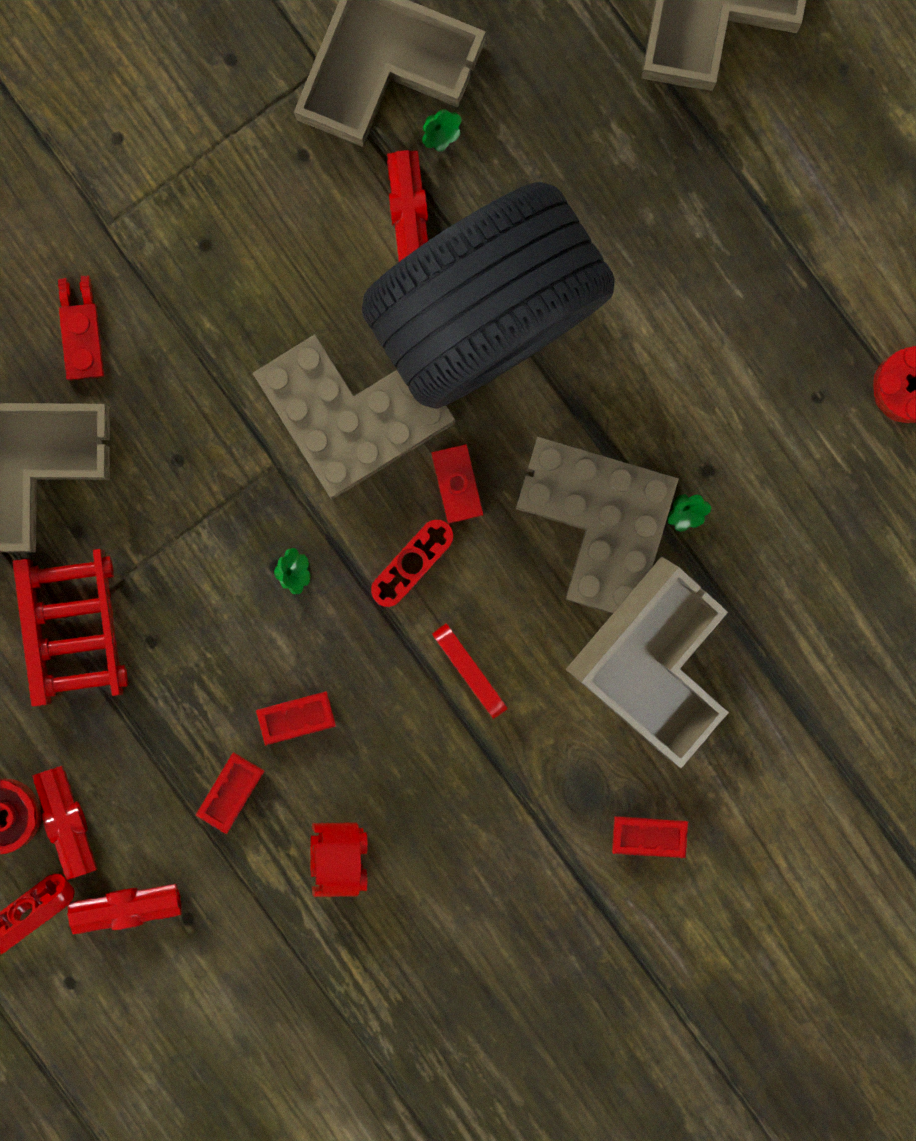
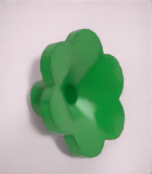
[422,109,461,151]
[667,494,711,531]
[274,548,310,595]

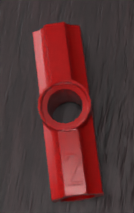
[387,150,429,262]
[32,765,98,880]
[67,883,182,935]

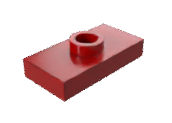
[431,444,483,524]
[256,691,336,746]
[195,752,265,834]
[612,816,688,858]

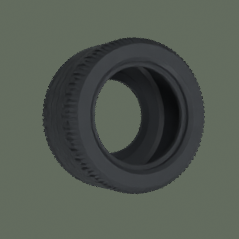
[362,182,615,409]

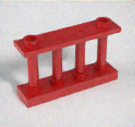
[13,549,128,707]

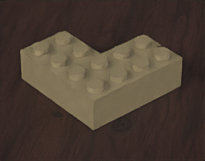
[294,0,486,147]
[641,0,806,91]
[253,334,455,500]
[0,403,110,552]
[516,437,679,614]
[565,557,729,768]

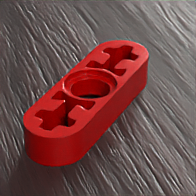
[371,520,453,607]
[431,623,508,720]
[0,874,75,954]

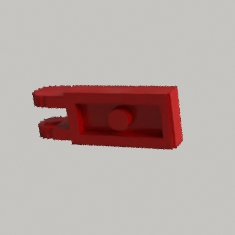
[58,276,104,381]

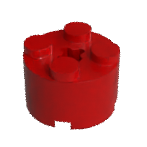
[873,346,916,423]
[0,779,42,854]
[310,822,368,897]

